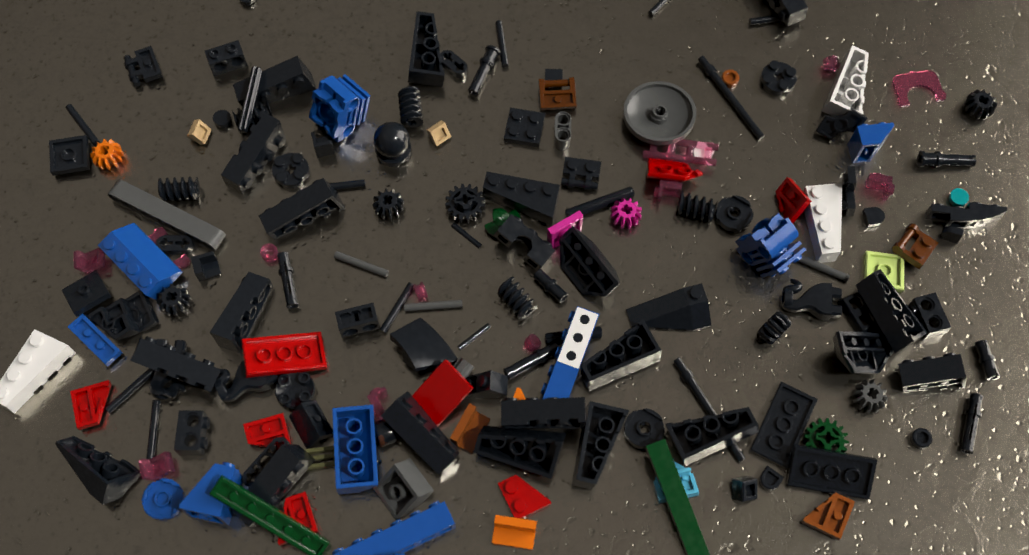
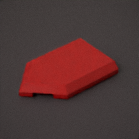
[647,158,703,182]

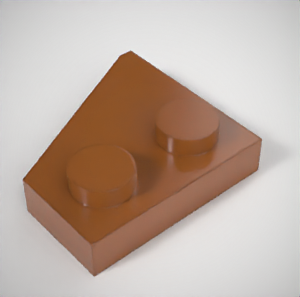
[801,492,855,540]

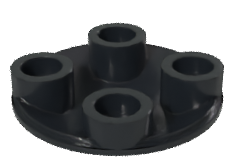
[275,372,315,409]

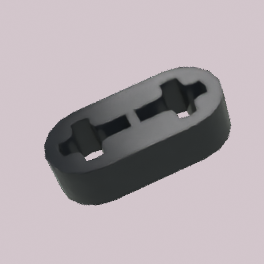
[440,50,468,78]
[156,235,194,255]

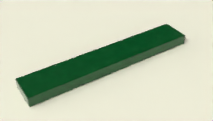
[645,439,710,555]
[209,475,330,555]

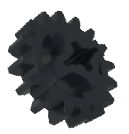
[445,184,485,223]

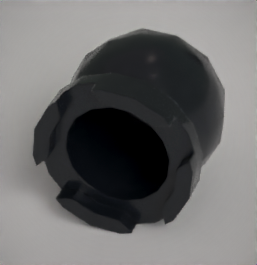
[374,122,412,167]

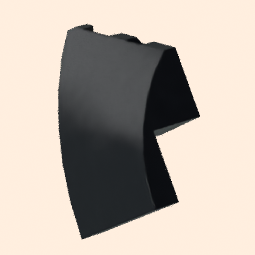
[86,290,159,340]
[390,317,458,371]

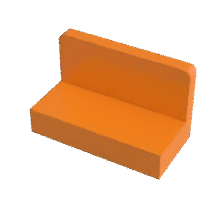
[492,515,537,550]

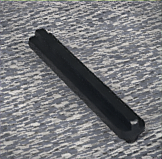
[238,66,262,133]
[565,186,635,217]

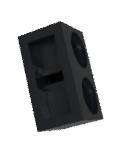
[204,40,248,77]
[908,292,951,340]
[335,303,380,338]
[174,410,210,455]

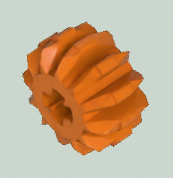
[90,139,124,170]

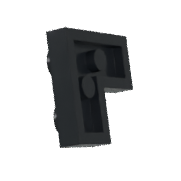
[841,166,857,217]

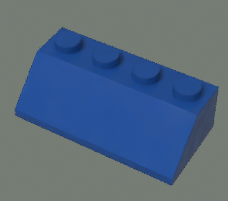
[98,223,183,300]
[332,405,378,495]

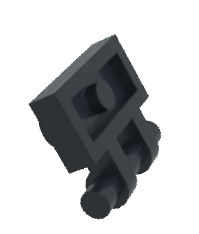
[124,46,163,87]
[561,157,601,191]

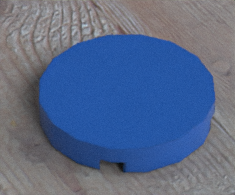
[142,478,185,521]

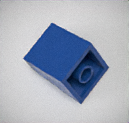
[179,462,243,526]

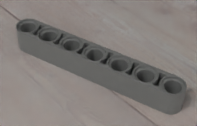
[107,179,226,251]

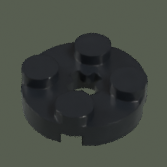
[760,60,797,95]
[272,153,310,189]
[715,195,754,233]
[624,408,665,450]

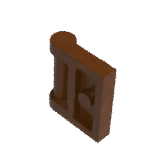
[539,77,577,110]
[892,223,938,269]

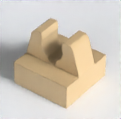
[187,119,212,145]
[427,120,451,146]

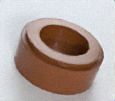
[721,70,739,88]

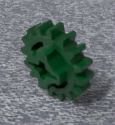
[803,418,849,453]

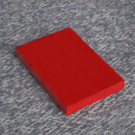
[412,360,473,427]

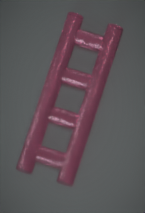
[643,139,719,167]

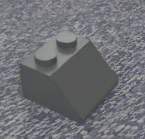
[373,458,434,521]

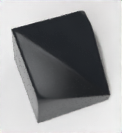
[732,476,757,502]

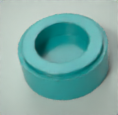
[948,188,969,207]

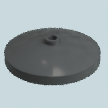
[623,81,696,145]

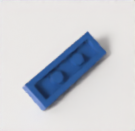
[68,314,123,367]

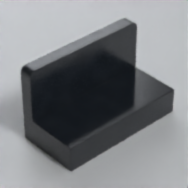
[289,400,333,449]

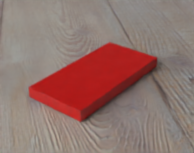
[241,332,327,378]

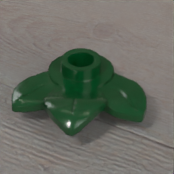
[484,208,521,236]

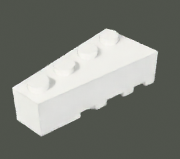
[822,45,869,117]
[803,183,842,263]
[0,329,76,413]

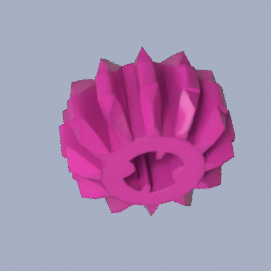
[610,198,642,229]

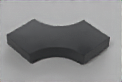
[815,108,867,140]

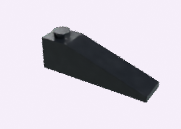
[626,283,711,331]
[55,436,141,505]

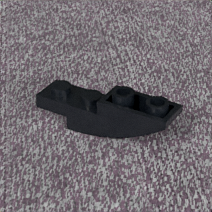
[925,202,1007,229]

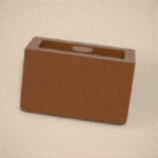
[450,403,490,454]

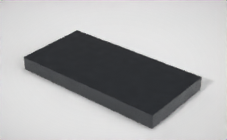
[749,382,818,470]
[786,444,877,500]

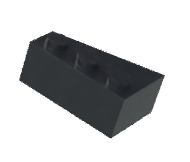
[898,353,966,392]

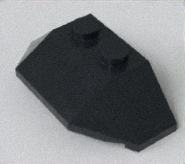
[559,226,620,297]
[833,331,893,374]

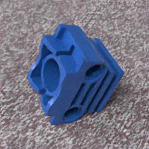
[309,74,371,142]
[735,213,806,278]

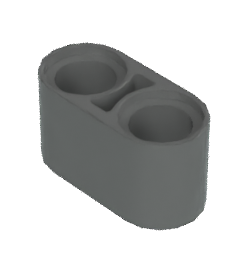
[554,111,571,151]

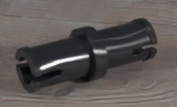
[533,269,569,303]
[975,340,1000,381]

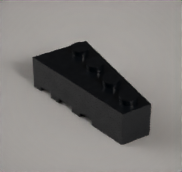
[221,111,286,194]
[258,178,346,240]
[856,269,928,353]
[210,272,273,354]
[572,401,629,490]
[665,407,759,466]

